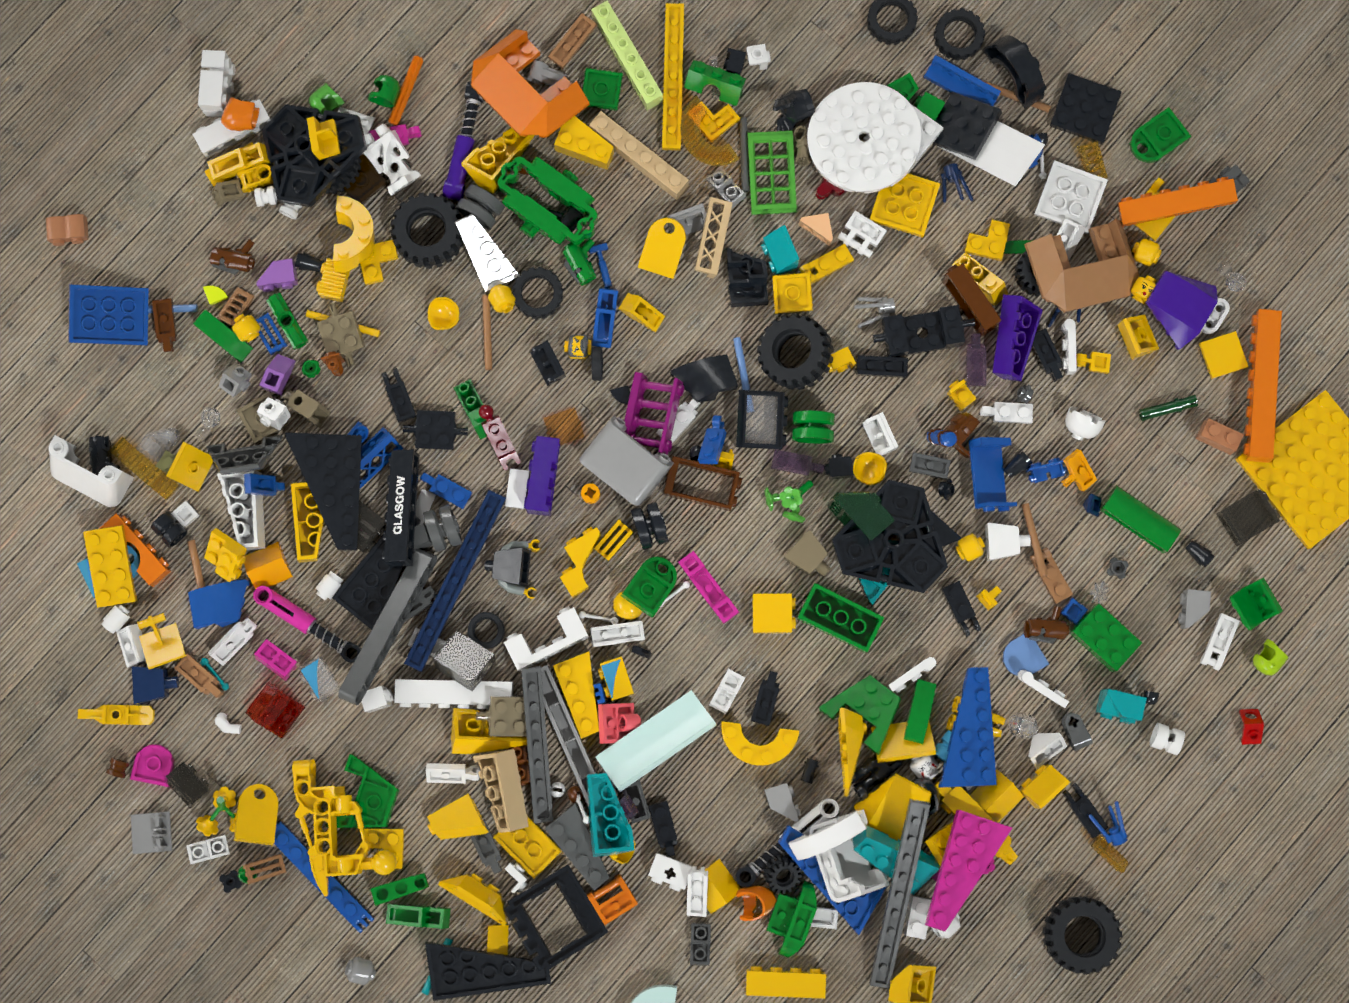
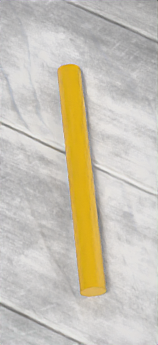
[306,310,380,337]

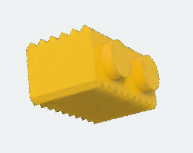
[316,258,351,302]

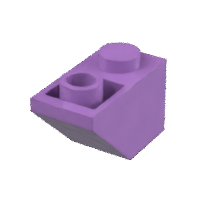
[257,259,298,292]
[260,354,296,396]

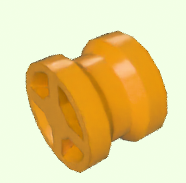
[581,483,600,504]

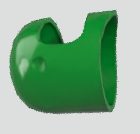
[368,75,400,108]

